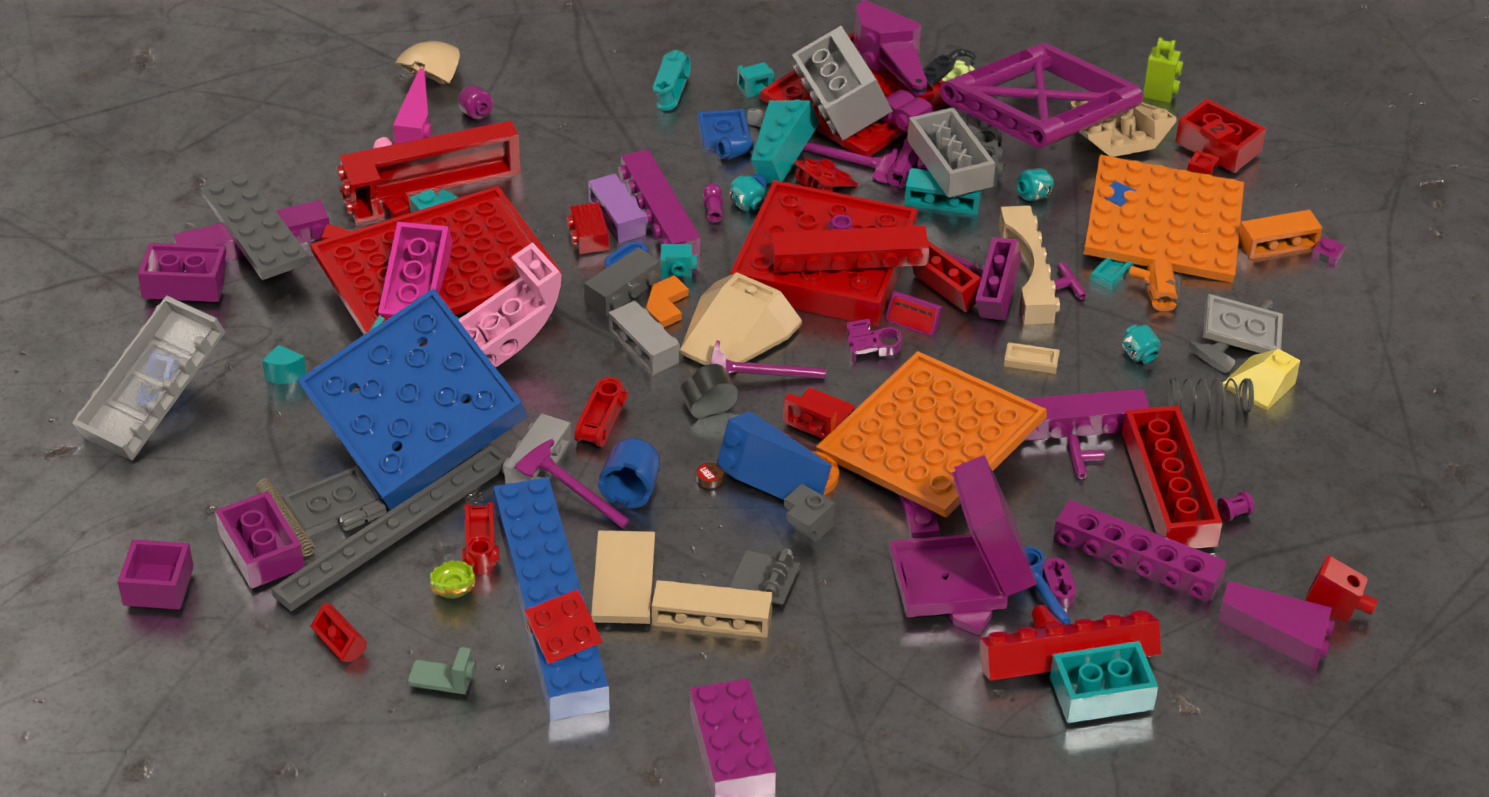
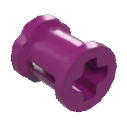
[1217,491,1254,522]

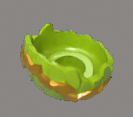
[430,560,475,599]

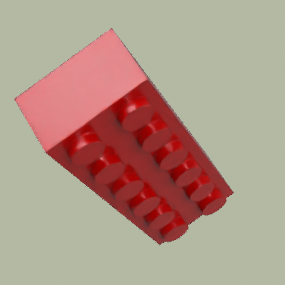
[1122,406,1222,548]

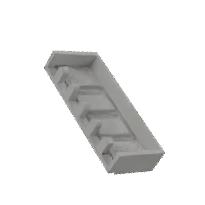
[72,295,225,461]

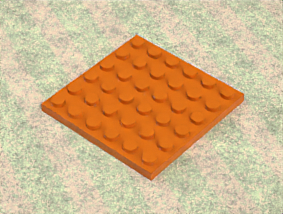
[1083,155,1244,283]
[816,351,1047,518]

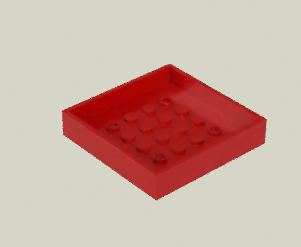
[730,180,918,327]

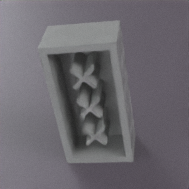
[907,108,995,198]

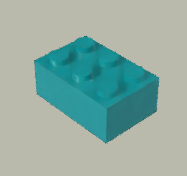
[1050,641,1158,723]

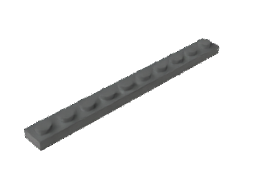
[272,445,507,611]

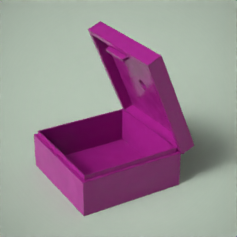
[889,455,1037,617]

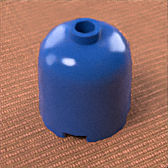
[598,438,660,509]

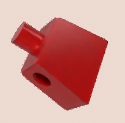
[1305,555,1378,621]

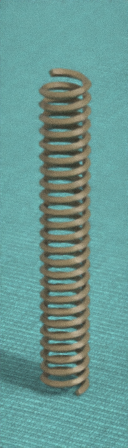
[256,478,316,557]

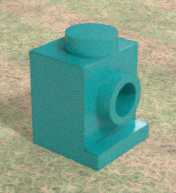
[737,62,775,98]
[661,244,697,280]

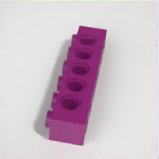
[1053,500,1227,603]

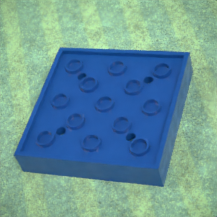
[297,288,528,510]

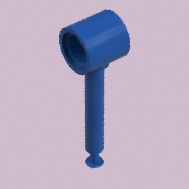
[1025,546,1071,625]

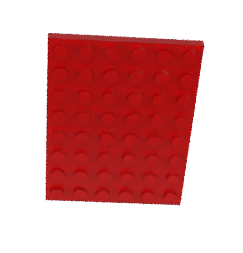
[310,186,562,335]

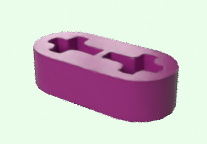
[1042,558,1076,607]

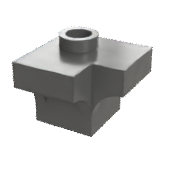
[784,484,835,542]

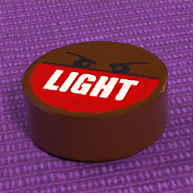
[696,462,724,489]

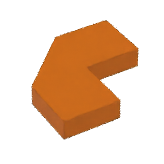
[646,275,689,327]

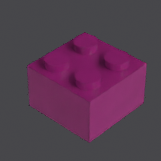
[118,539,194,609]

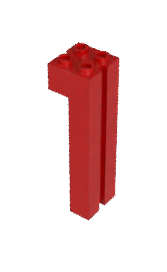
[337,120,521,224]

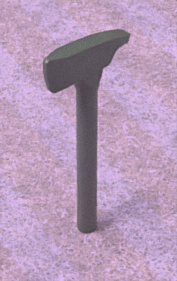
[1189,299,1273,373]

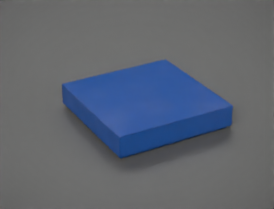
[697,109,751,148]

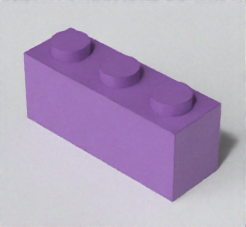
[588,174,648,243]

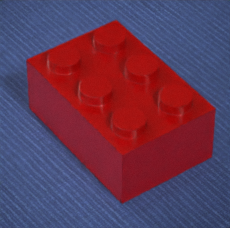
[1175,99,1266,173]

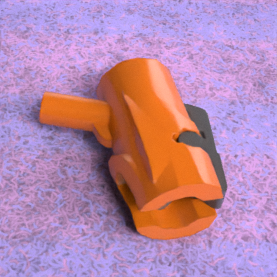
[1129,259,1181,312]

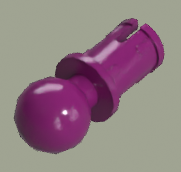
[703,183,723,222]

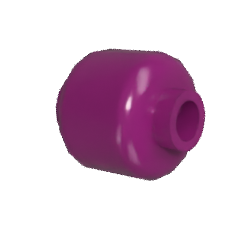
[458,85,493,120]

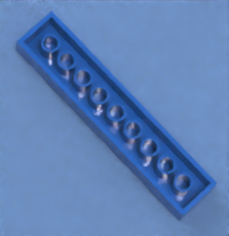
[493,477,609,721]

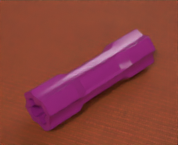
[887,135,919,188]

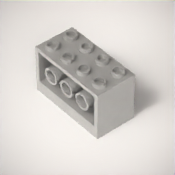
[792,26,892,140]

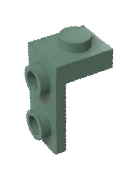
[408,647,476,695]

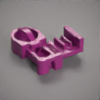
[846,319,902,361]

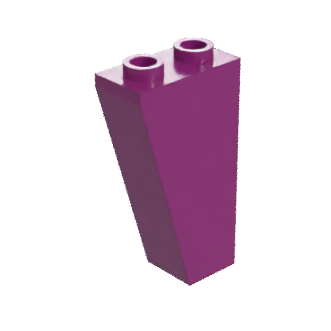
[1218,581,1335,669]

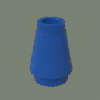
[716,137,754,160]

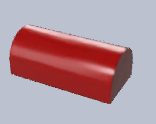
[310,603,367,662]

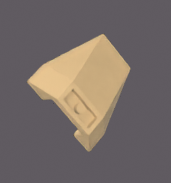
[1071,101,1177,157]
[680,273,802,365]

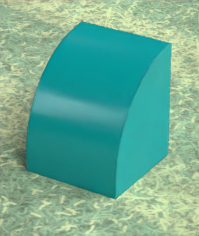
[262,345,307,384]

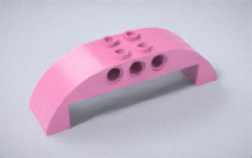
[420,243,561,368]

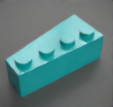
[751,100,819,183]

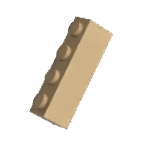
[652,580,772,638]

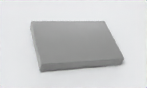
[1203,294,1283,353]

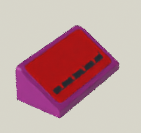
[886,291,942,336]

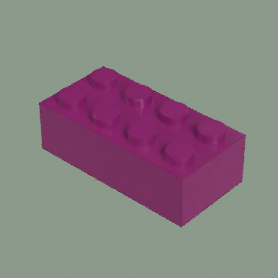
[690,678,776,797]

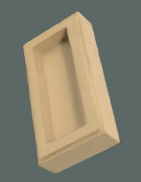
[1004,342,1060,374]

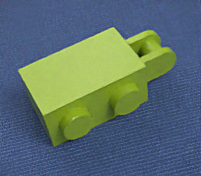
[1143,37,1183,103]

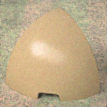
[395,41,460,85]

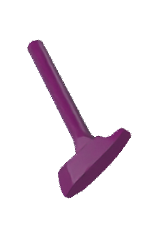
[802,142,897,184]
[710,340,826,379]
[515,439,629,529]

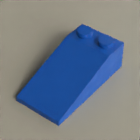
[716,411,832,499]

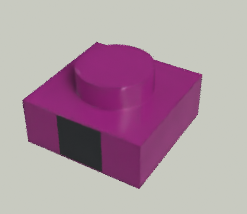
[1311,236,1346,266]

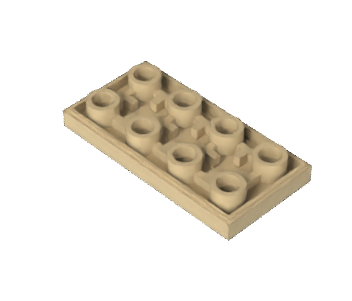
[591,531,655,624]

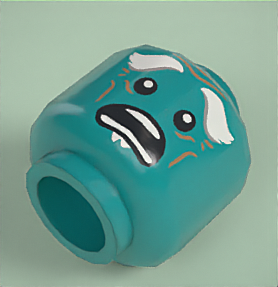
[1016,168,1054,201]
[729,176,766,212]
[1121,325,1161,364]

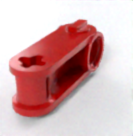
[574,377,629,447]
[462,502,500,575]

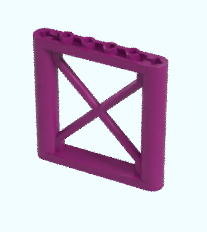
[940,42,1143,149]

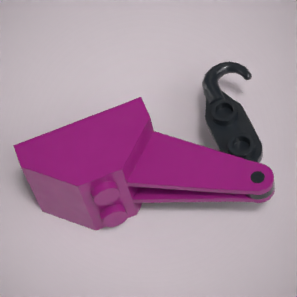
[854,0,977,96]

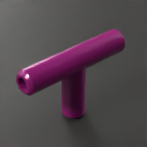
[1054,262,1087,300]
[1067,435,1105,479]

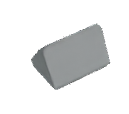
[747,108,766,127]

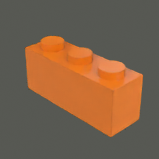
[1238,210,1322,259]

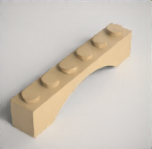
[999,206,1060,325]

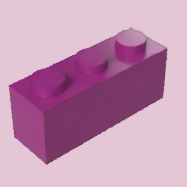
[976,237,1022,320]

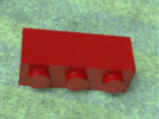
[912,240,981,313]

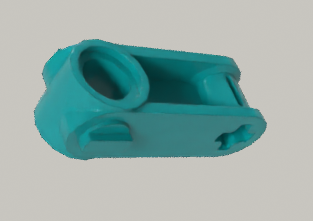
[653,50,691,111]

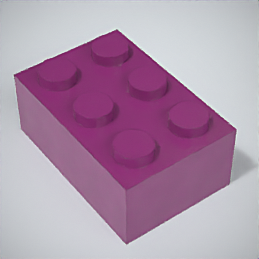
[215,491,304,589]

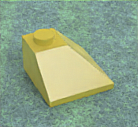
[1222,348,1300,411]

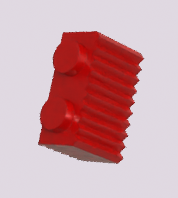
[566,202,609,254]

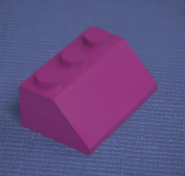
[138,243,226,302]

